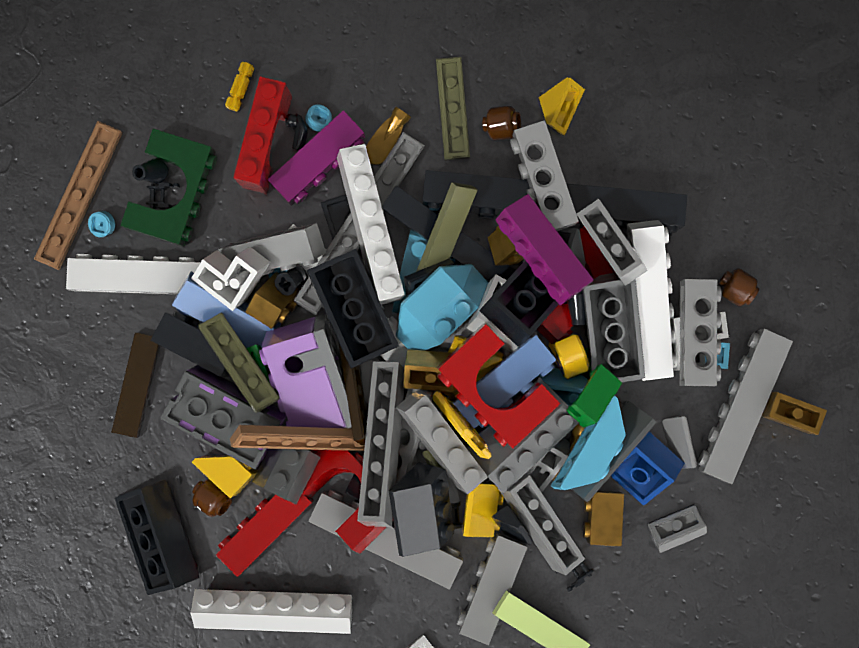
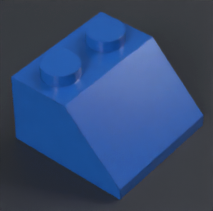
[611,432,685,506]

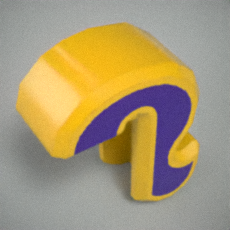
[548,335,589,379]

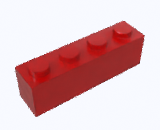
[216,494,314,577]

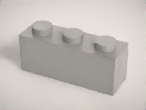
[576,199,648,286]

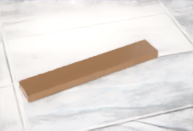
[34,121,123,270]
[230,425,365,451]

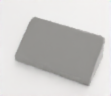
[662,416,697,469]
[648,505,707,553]

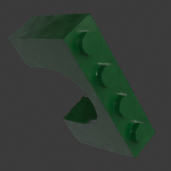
[120,129,217,247]

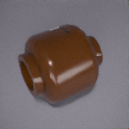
[482,106,521,140]
[719,268,760,306]
[192,479,232,517]

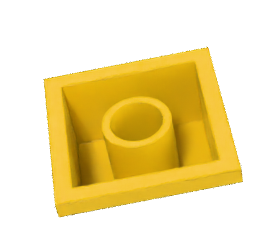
[192,455,258,498]
[462,481,503,537]

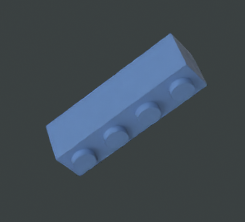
[172,272,281,348]
[453,335,556,428]

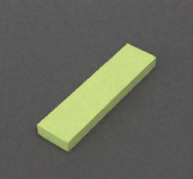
[492,591,590,648]

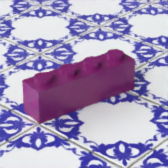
[268,110,365,206]
[496,194,593,305]

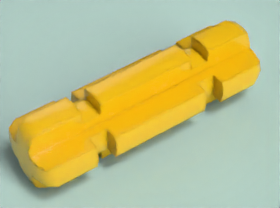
[225,62,254,112]

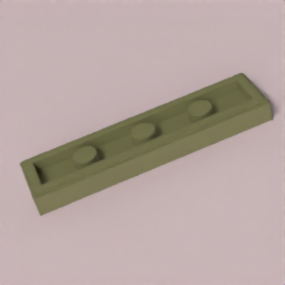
[436,57,470,160]
[416,182,477,272]
[199,312,279,413]

